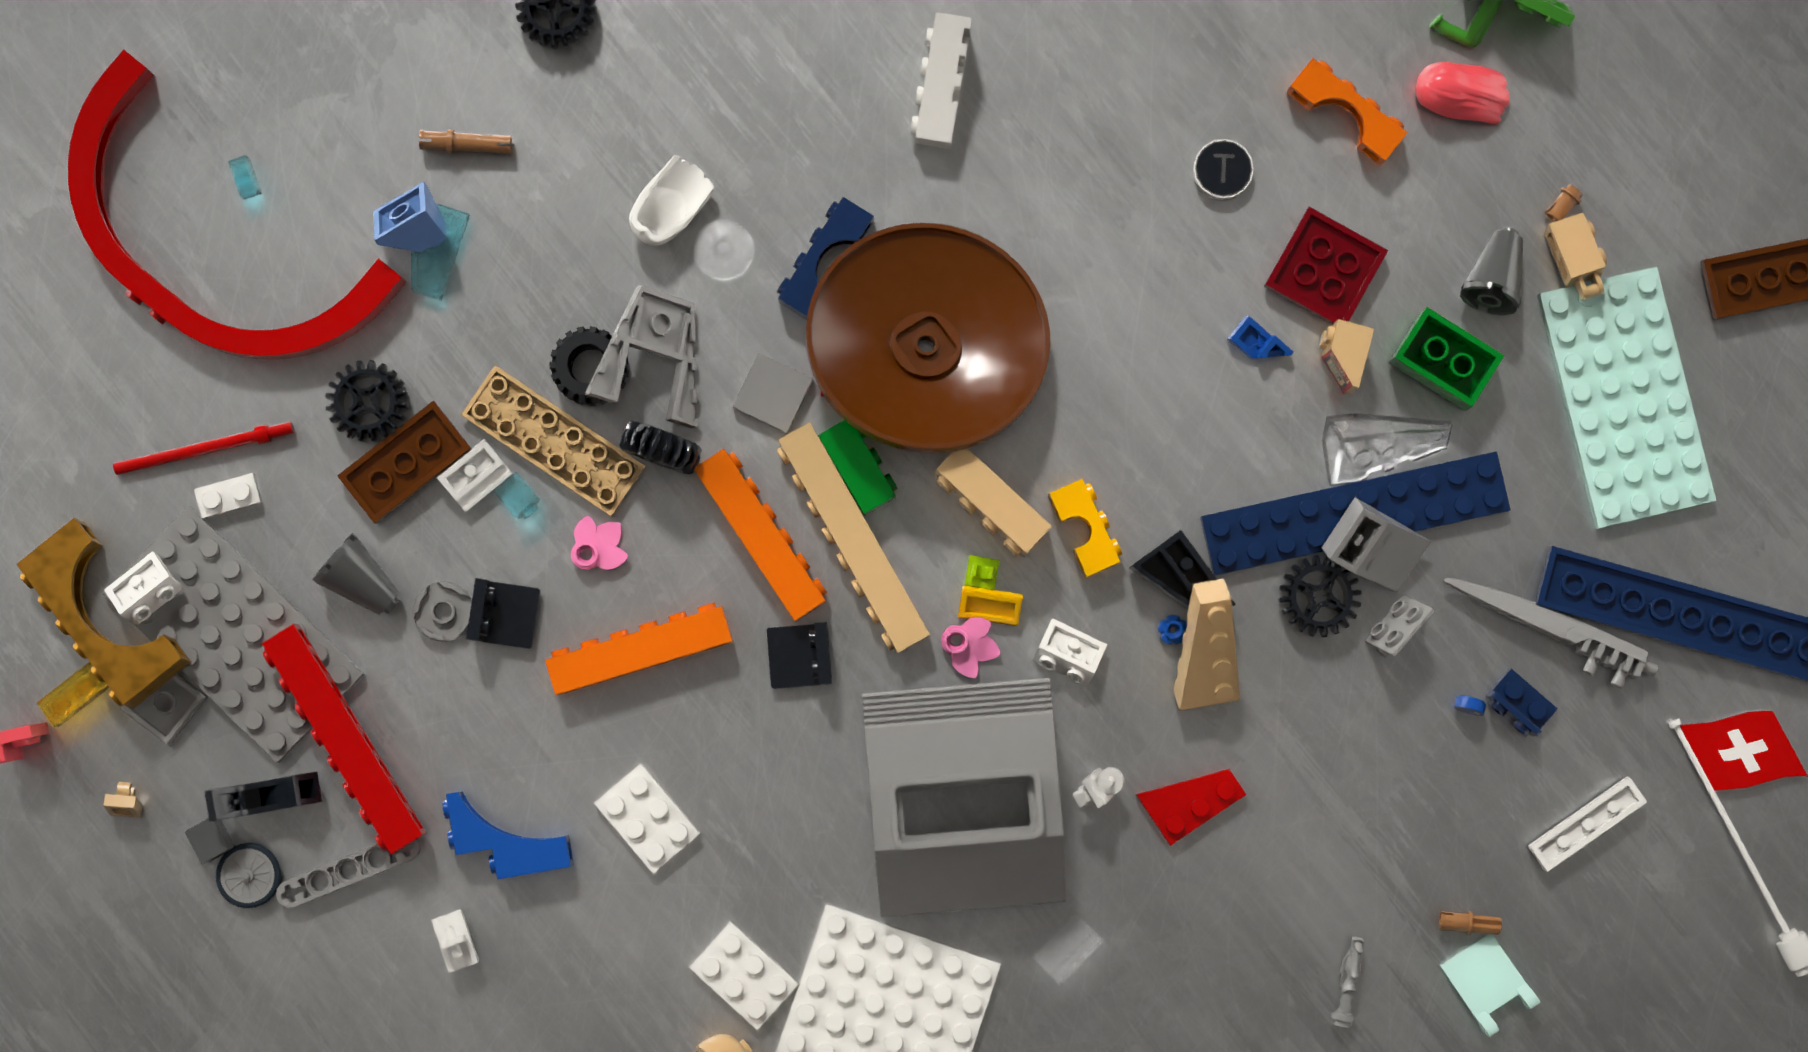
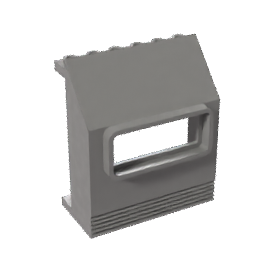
[862,678,1066,917]

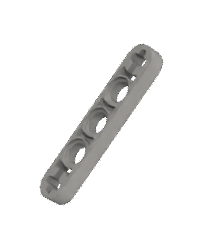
[276,839,421,908]

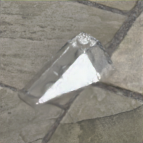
[1322,413,1453,486]

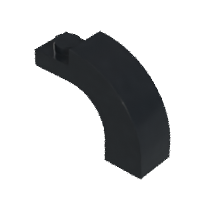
[204,772,322,822]

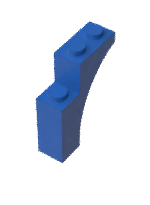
[442,791,574,880]

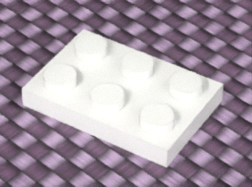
[594,763,701,874]
[689,921,799,1030]

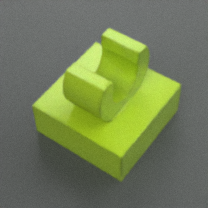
[964,555,1000,590]

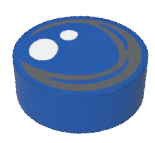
[1454,695,1486,716]

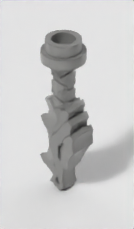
[1331,936,1365,1028]

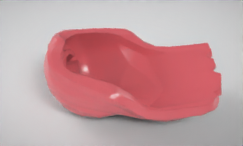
[1415,62,1510,125]

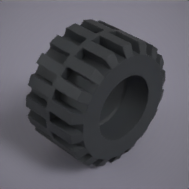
[549,326,629,406]

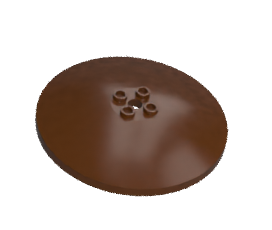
[806,223,1050,453]

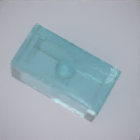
[228,155,262,200]

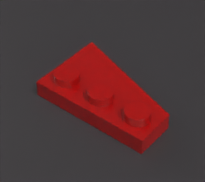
[1135,769,1247,846]

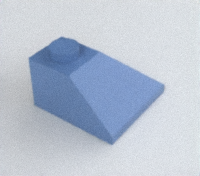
[373,181,447,252]

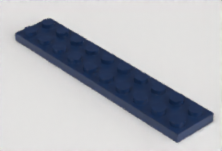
[1200,451,1511,576]
[1535,546,1808,682]

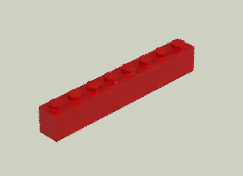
[261,624,427,854]

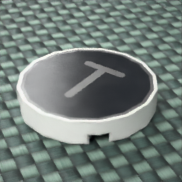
[1193,139,1254,200]

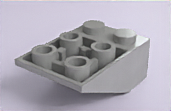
[1322,497,1431,592]

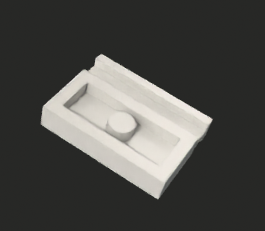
[437,439,513,512]

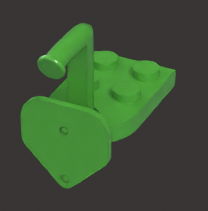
[1429,0,1575,48]

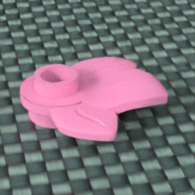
[571,515,628,570]
[941,617,1000,678]

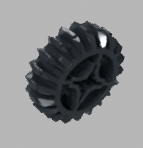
[515,0,597,50]
[325,360,409,442]
[619,421,702,474]
[1278,555,1362,638]

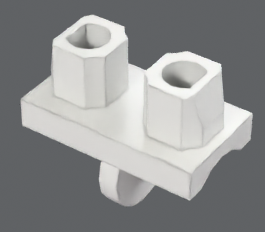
[1072,767,1124,810]
[431,909,479,973]

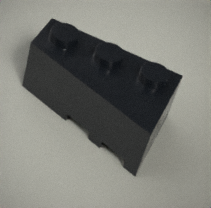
[1129,530,1236,610]

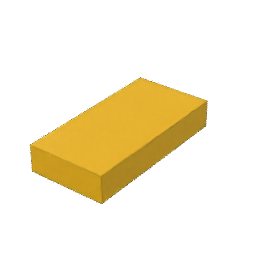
[958,585,1023,626]

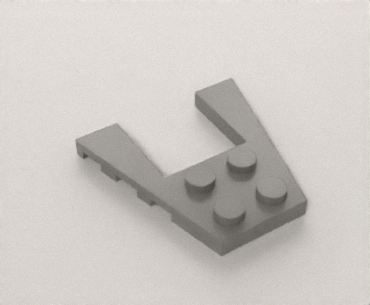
[585,285,698,428]

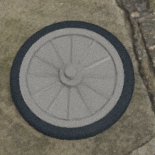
[216,843,281,908]

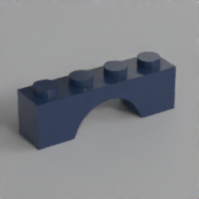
[777,197,874,320]

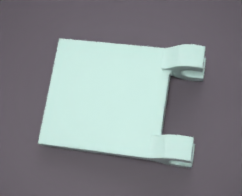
[1440,934,1541,1037]

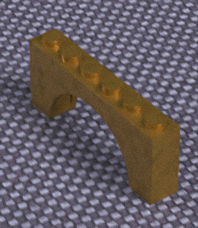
[16,518,191,709]

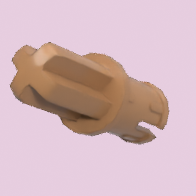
[1439,911,1502,936]

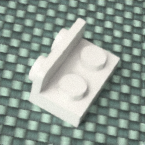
[104,551,183,626]
[1032,618,1107,686]

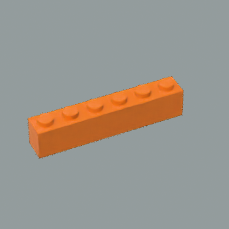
[695,448,827,622]
[545,603,734,696]

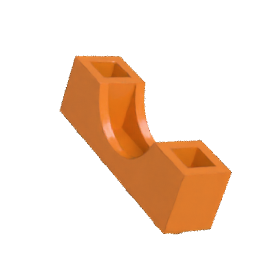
[1286,58,1408,166]

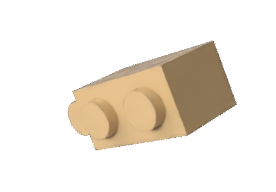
[1544,213,1607,300]

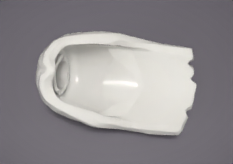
[629,155,715,246]

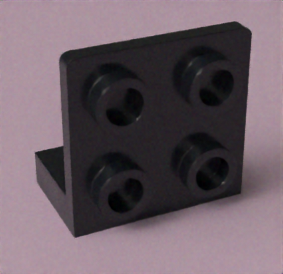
[466,578,540,649]
[767,622,832,689]

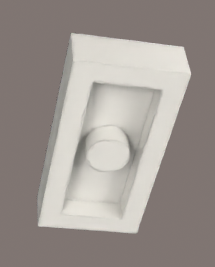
[194,473,263,519]

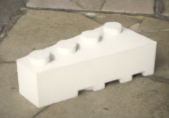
[910,12,972,150]

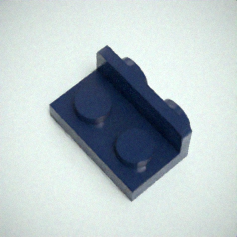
[1486,668,1558,737]

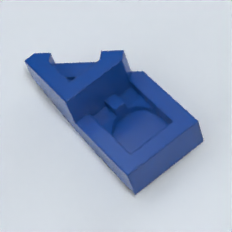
[1227,316,1294,358]

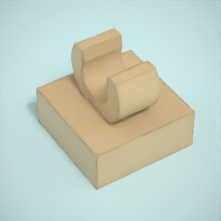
[103,782,143,818]

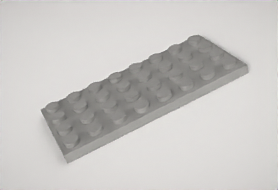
[103,506,364,763]

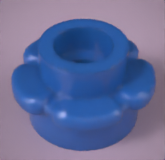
[1158,615,1187,645]

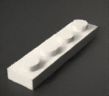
[1527,777,1647,872]

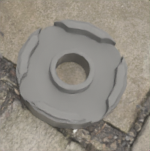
[412,581,472,642]

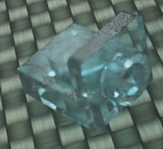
[493,472,541,519]

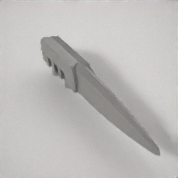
[1443,578,1659,688]

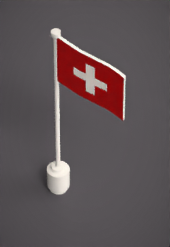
[1668,711,1808,977]

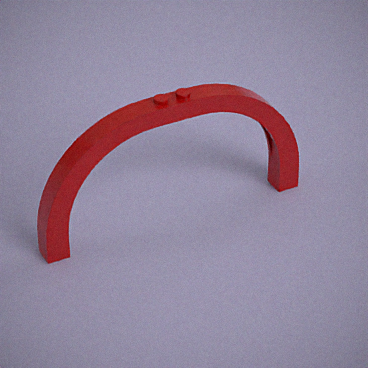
[68,49,407,360]

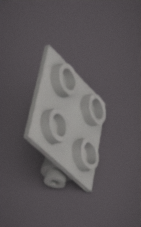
[1365,595,1435,657]

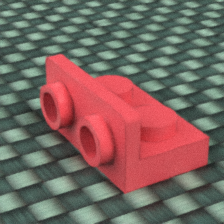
[0,722,50,764]

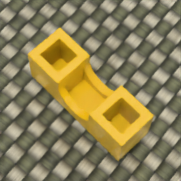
[1048,478,1123,578]

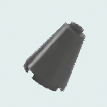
[1460,227,1523,315]
[312,533,400,615]

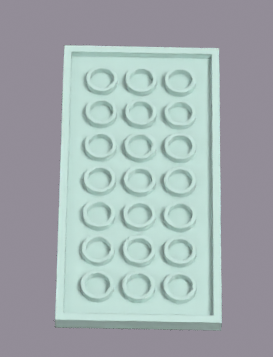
[1537,267,1716,529]

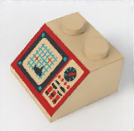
[1319,319,1374,395]

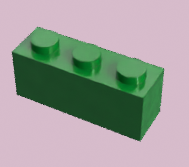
[818,420,898,516]

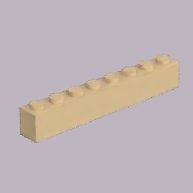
[776,422,930,653]

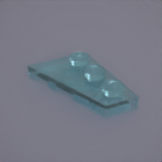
[411,203,470,301]

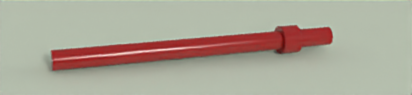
[113,422,294,475]

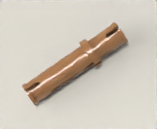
[419,129,512,155]

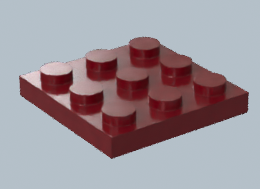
[1264,207,1388,325]

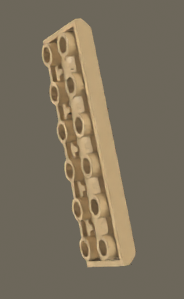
[461,365,646,517]

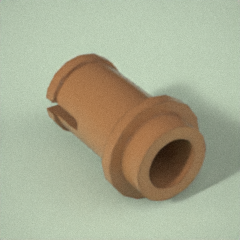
[1545,184,1583,222]

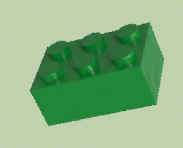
[1388,307,1504,411]

